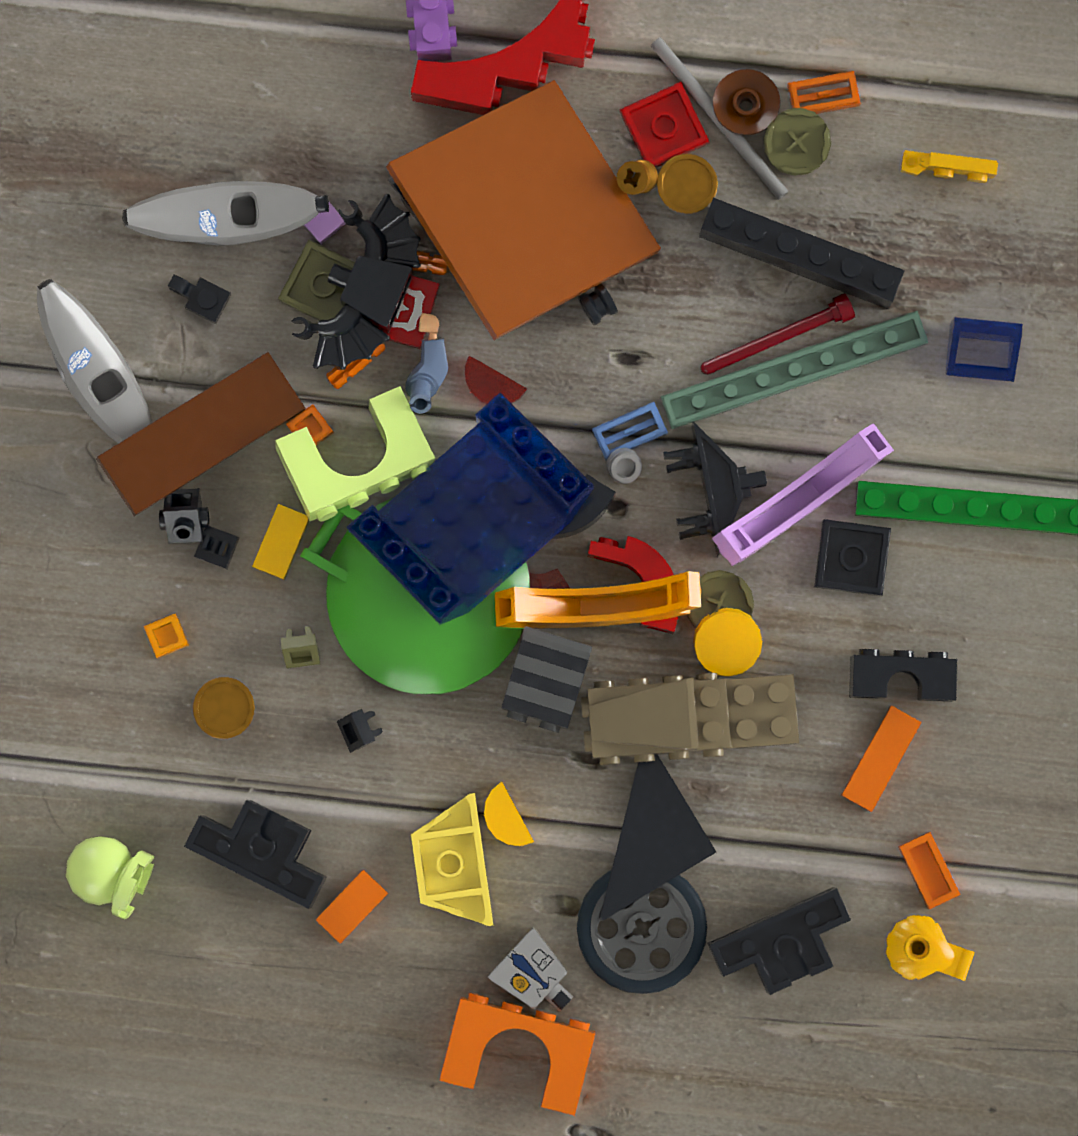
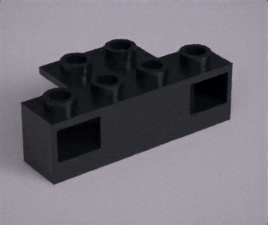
[184,799,327,909]
[707,887,851,995]

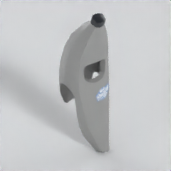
[122,181,329,246]
[37,279,153,443]

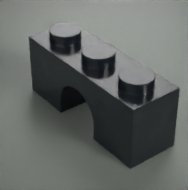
[849,649,957,702]

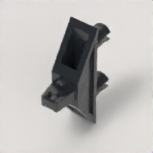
[663,421,767,558]

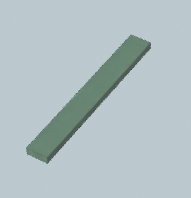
[661,311,928,430]

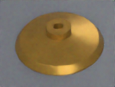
[657,154,718,214]
[193,677,255,739]

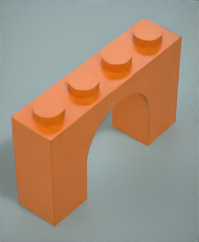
[439,992,595,1116]

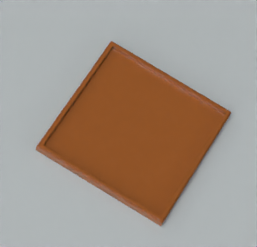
[386,80,661,340]

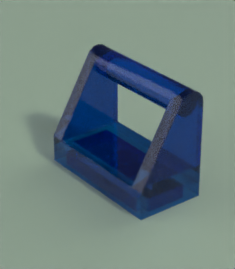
[946,317,1023,382]

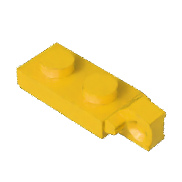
[901,150,998,183]

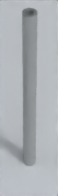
[651,37,788,200]

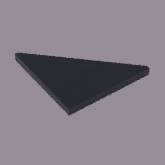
[600,754,716,921]

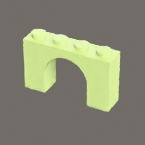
[275,386,435,522]

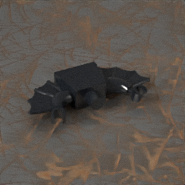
[292,194,421,370]

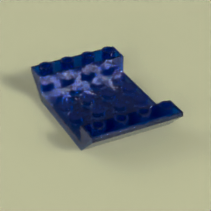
[346,392,594,625]

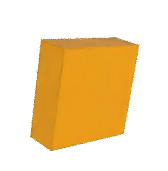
[144,613,189,658]

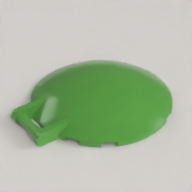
[300,491,530,694]

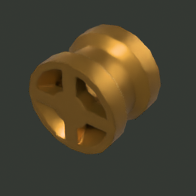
[617,160,658,195]

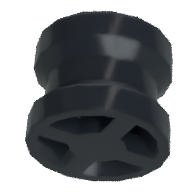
[578,283,618,326]

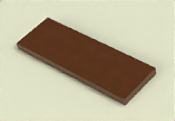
[96,352,306,517]

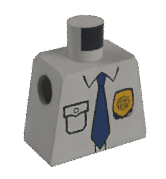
[488,928,573,1012]

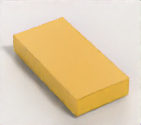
[252,504,309,580]

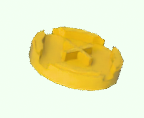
[693,608,763,676]

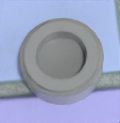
[606,448,642,484]

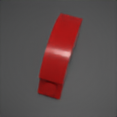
[587,536,678,634]

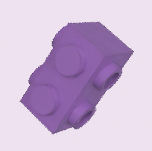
[406,0,457,61]

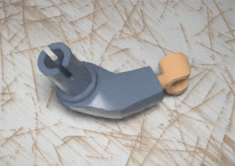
[405,313,448,414]

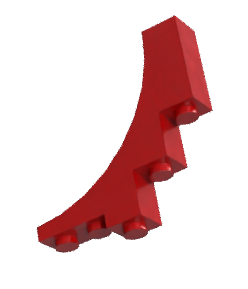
[411,0,595,115]

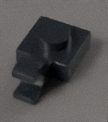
[168,274,231,324]

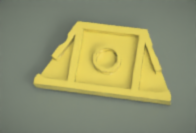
[411,793,494,926]

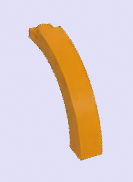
[495,571,701,628]

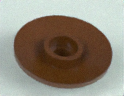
[713,69,780,135]

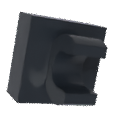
[194,526,239,569]
[337,709,383,753]

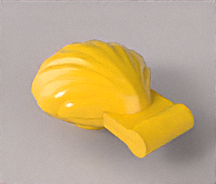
[886,915,975,981]

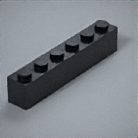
[699,197,905,309]

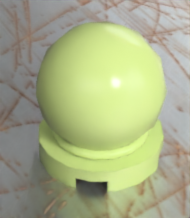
[66,836,154,920]

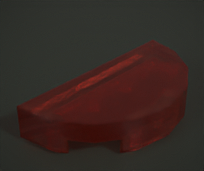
[465,355,528,407]

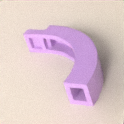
[712,423,894,566]

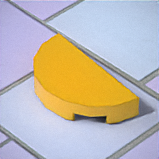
[484,782,534,846]

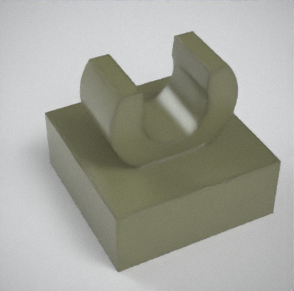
[281,626,320,668]

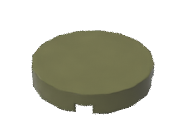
[763,108,831,176]
[687,570,754,629]

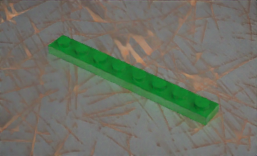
[855,481,1078,535]

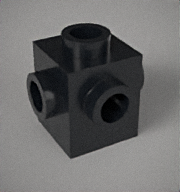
[159,488,210,544]

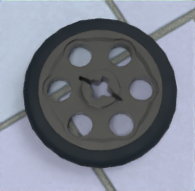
[577,870,708,994]

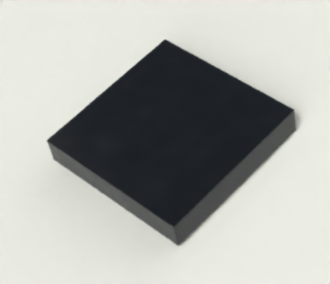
[814,519,891,596]

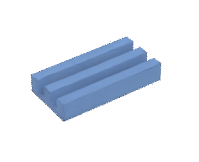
[592,402,668,461]

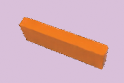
[841,705,922,812]

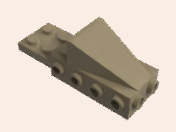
[581,673,799,765]

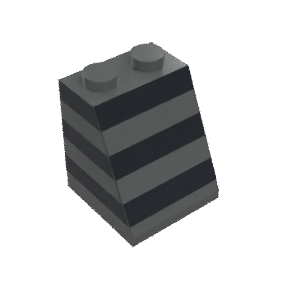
[501,626,592,733]

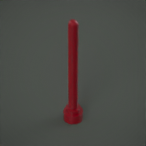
[700,293,856,375]

